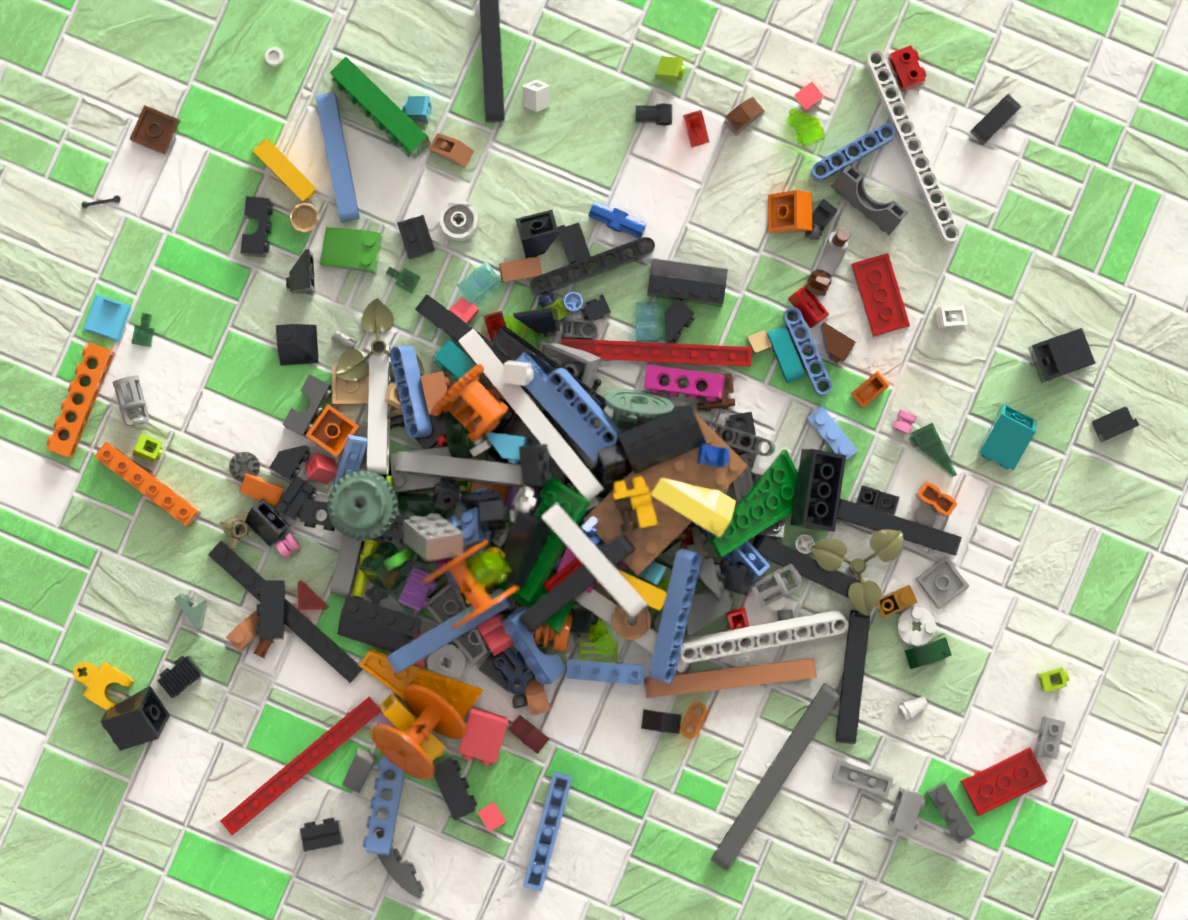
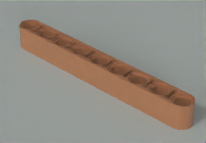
[644,658,817,698]

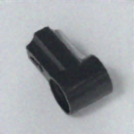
[635,103,673,126]

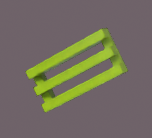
[579,642,618,663]

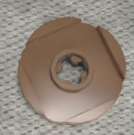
[612,604,651,640]

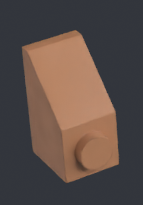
[428,133,474,167]
[420,371,451,415]
[226,611,260,651]
[525,677,551,716]

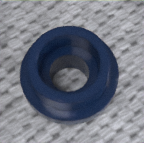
[537,292,555,309]

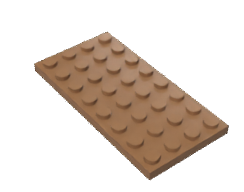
[583,412,748,576]

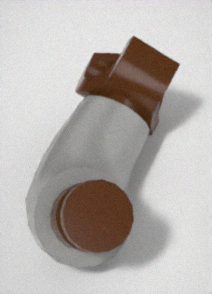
[805,228,850,297]

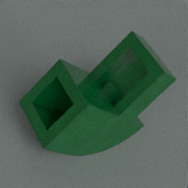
[905,637,952,669]

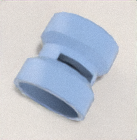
[564,292,583,313]

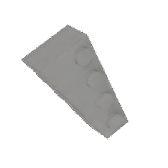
[426,583,488,665]

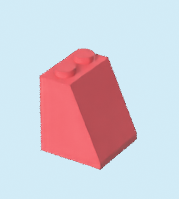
[459,707,510,766]

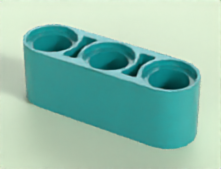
[767,326,805,384]

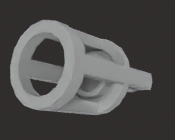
[112,375,149,426]
[751,564,803,608]

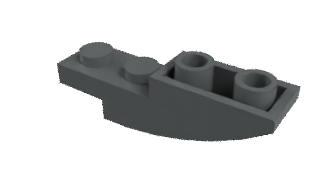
[687,525,725,601]
[376,829,425,899]

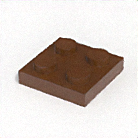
[129,105,180,155]

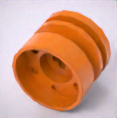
[534,613,573,653]

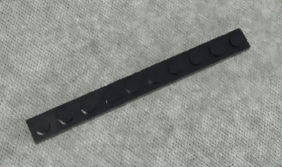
[208,541,363,683]

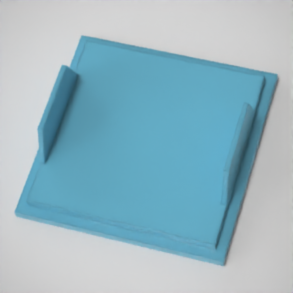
[83,294,132,342]

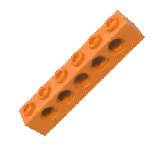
[47,342,115,459]
[94,442,201,527]

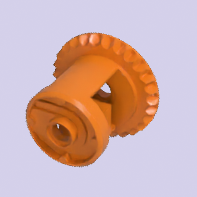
[430,364,508,441]

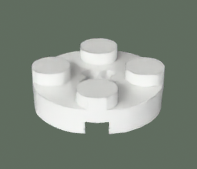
[509,485,536,522]
[897,607,936,646]
[427,644,466,679]

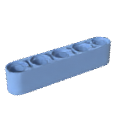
[811,124,895,182]
[783,307,832,396]
[390,346,432,438]
[547,368,621,447]

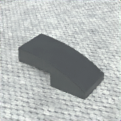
[342,747,377,793]

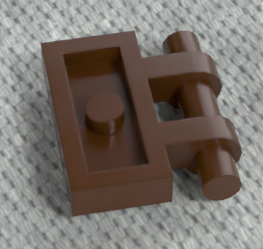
[697,373,736,412]

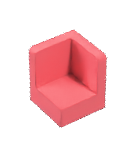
[795,81,824,113]
[449,297,479,324]
[305,453,337,484]
[478,802,507,832]

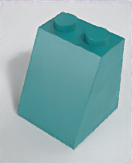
[979,403,1037,471]

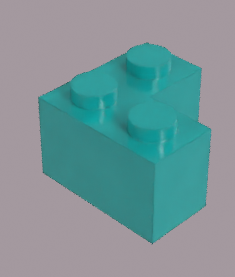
[432,340,477,382]

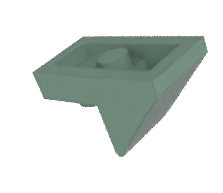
[174,594,207,630]

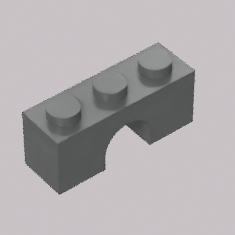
[282,374,332,437]
[925,782,975,844]

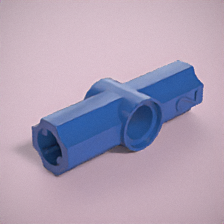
[588,201,647,239]

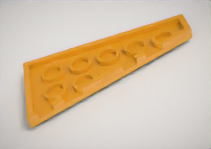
[359,649,484,719]

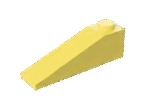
[650,478,736,537]

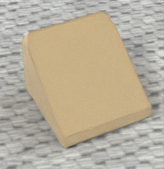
[747,330,773,355]

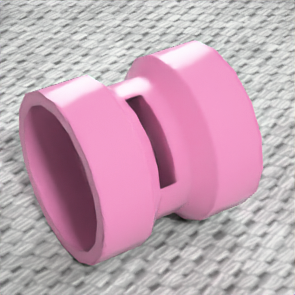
[892,410,917,435]
[274,533,301,559]

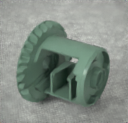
[604,389,674,451]
[327,471,398,541]

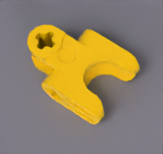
[73,661,134,710]

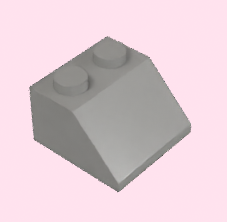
[888,787,926,832]

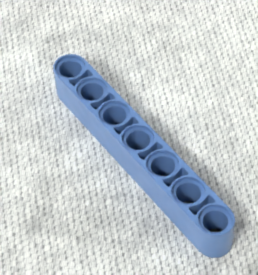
[316,92,360,223]
[515,353,611,464]
[649,548,701,684]
[387,588,512,674]

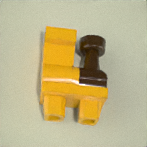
[613,476,658,532]

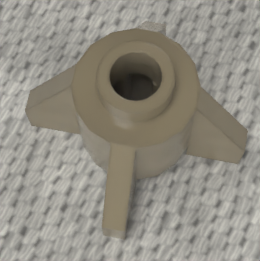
[220,510,257,549]

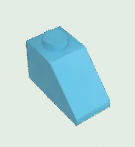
[402,96,432,123]
[486,433,529,464]
[638,561,666,586]

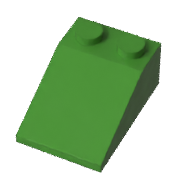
[320,227,383,274]

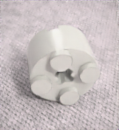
[439,200,479,241]

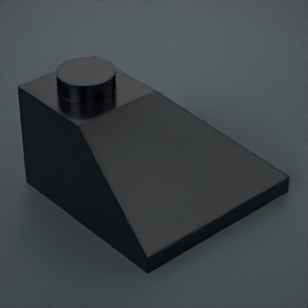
[516,210,559,258]
[286,249,315,294]
[513,308,560,337]
[276,324,319,366]

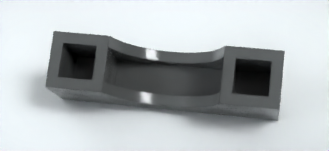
[831,164,908,235]

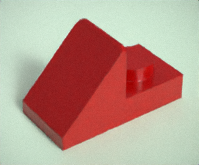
[725,607,749,642]

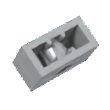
[1034,717,1065,760]

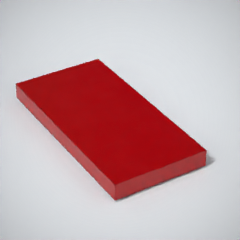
[851,253,910,337]
[961,747,1048,816]

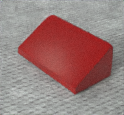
[788,285,829,328]

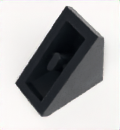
[641,709,682,734]

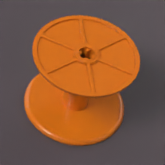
[421,540,518,630]
[370,684,467,780]

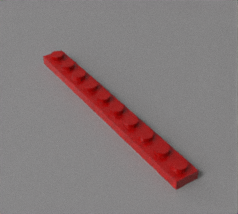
[561,338,752,367]
[220,696,382,835]

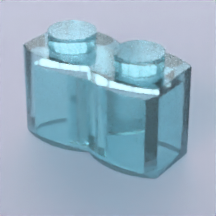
[457,262,502,304]
[636,302,663,342]

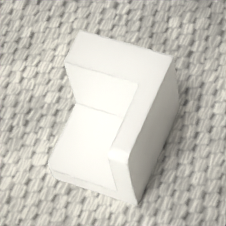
[523,80,550,112]
[751,454,775,476]

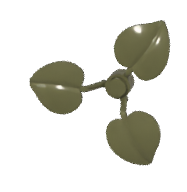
[336,298,424,381]
[811,529,903,615]

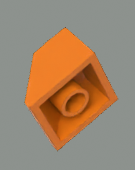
[768,190,812,233]
[306,404,359,457]

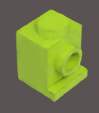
[132,433,164,463]
[1037,667,1069,692]

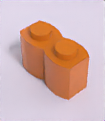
[915,482,957,517]

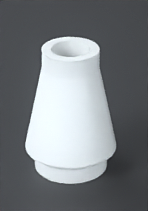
[898,696,928,720]

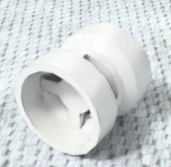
[794,534,815,554]

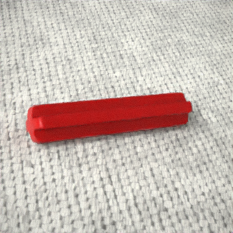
[544,557,584,592]

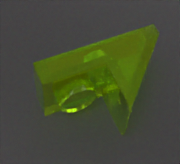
[586,619,619,658]

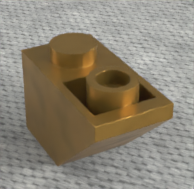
[877,585,918,618]

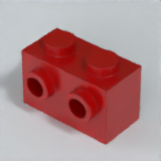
[888,45,927,92]

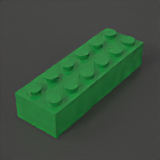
[330,57,430,159]

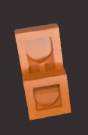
[239,473,283,506]

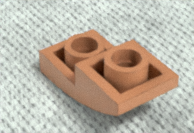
[499,257,542,283]

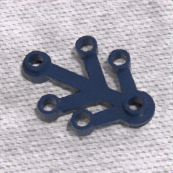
[494,644,547,695]

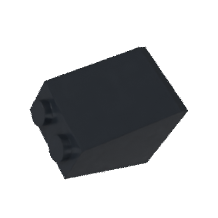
[100,686,170,751]

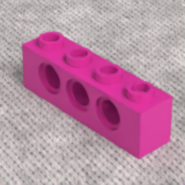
[644,365,725,402]

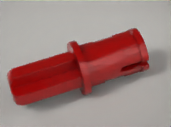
[436,434,454,450]

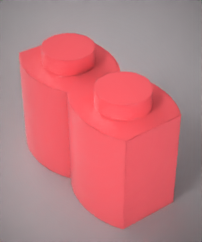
[476,613,514,656]

